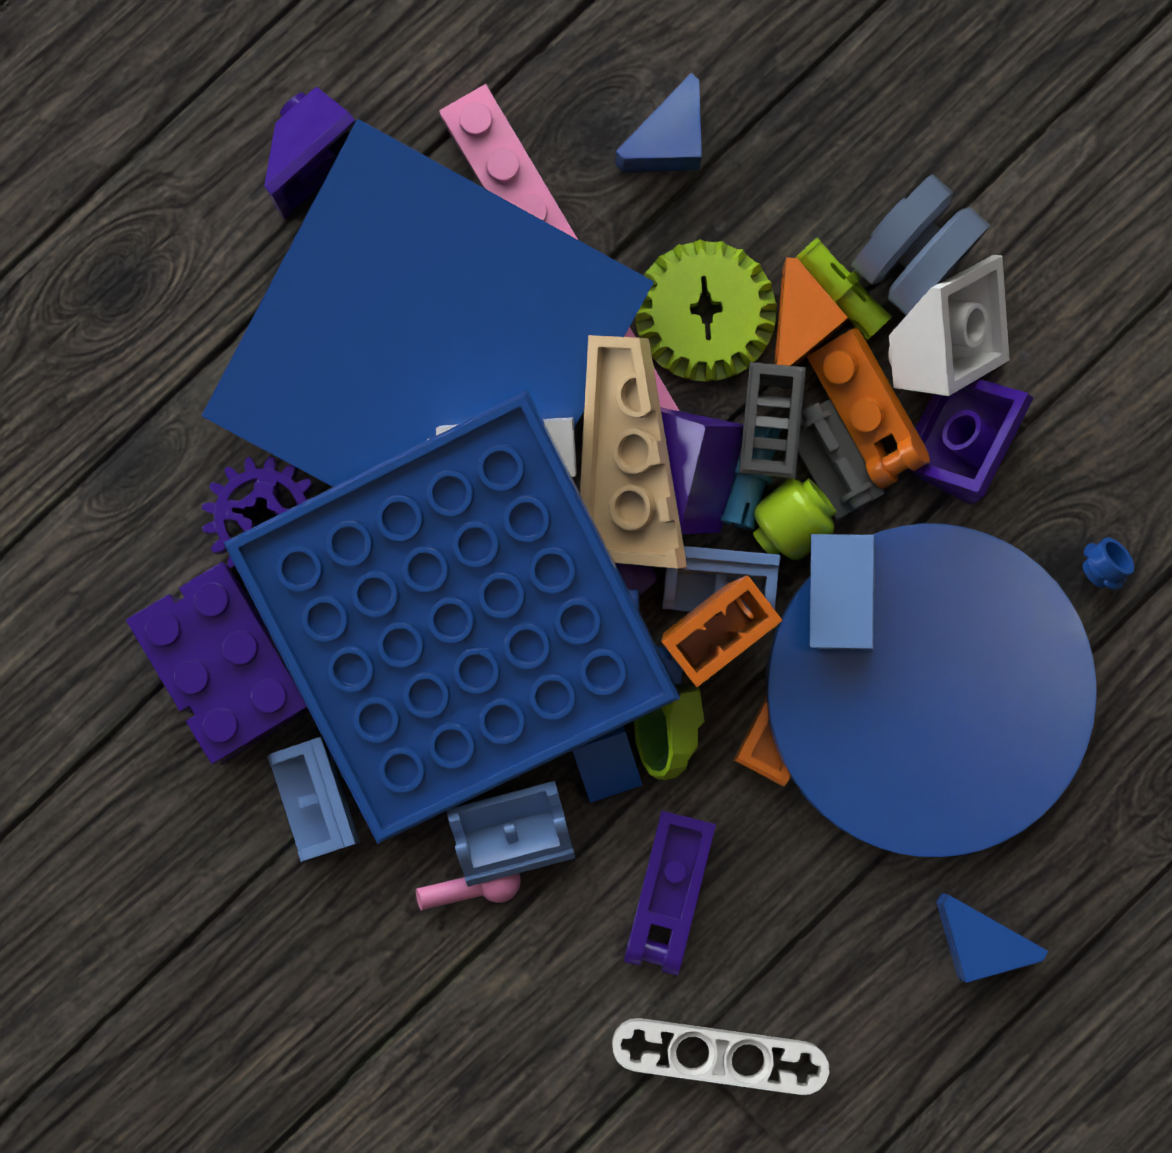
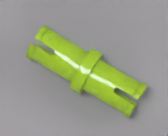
[796,237,892,341]

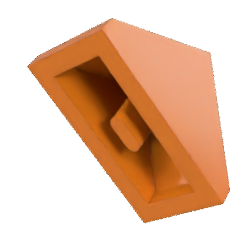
[774,257,848,366]

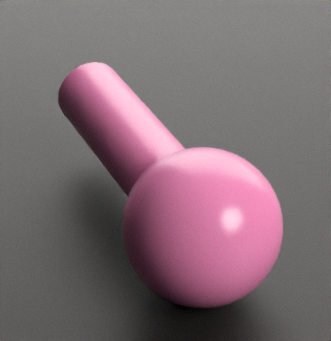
[416,873,521,910]

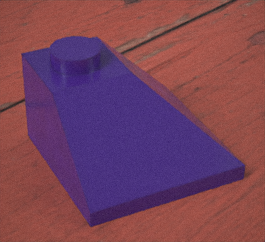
[264,86,356,219]

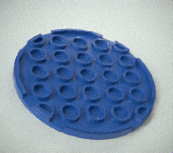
[765,523,1096,857]

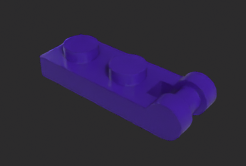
[624,810,716,976]

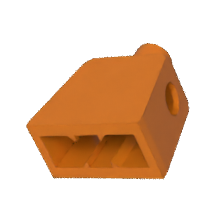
[661,575,783,687]

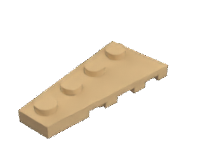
[580,335,687,569]

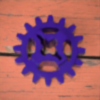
[202,456,314,570]

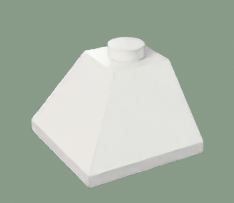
[888,255,1010,396]

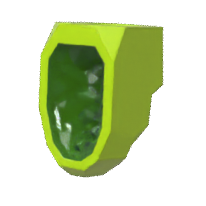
[634,685,704,780]

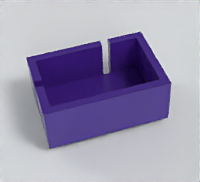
[126,562,309,765]

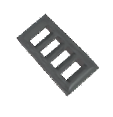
[739,362,806,479]

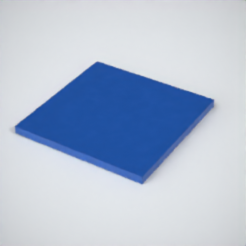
[201,119,654,487]
[224,390,681,844]

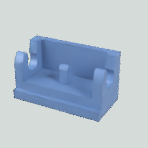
[810,534,875,651]
[662,546,780,613]
[267,737,360,862]
[447,781,575,887]

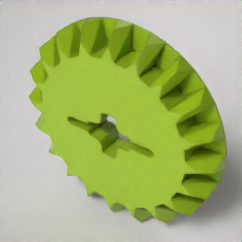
[635,239,777,382]

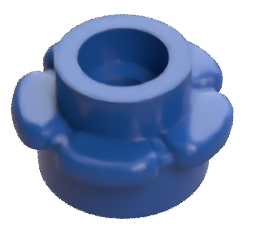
[1083,538,1134,590]

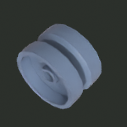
[851,174,991,316]

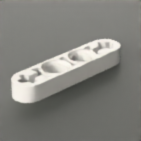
[612,1018,829,1095]

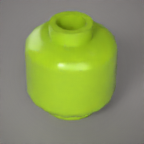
[753,479,837,560]

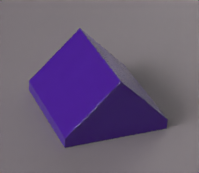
[905,379,1033,505]
[660,407,744,534]

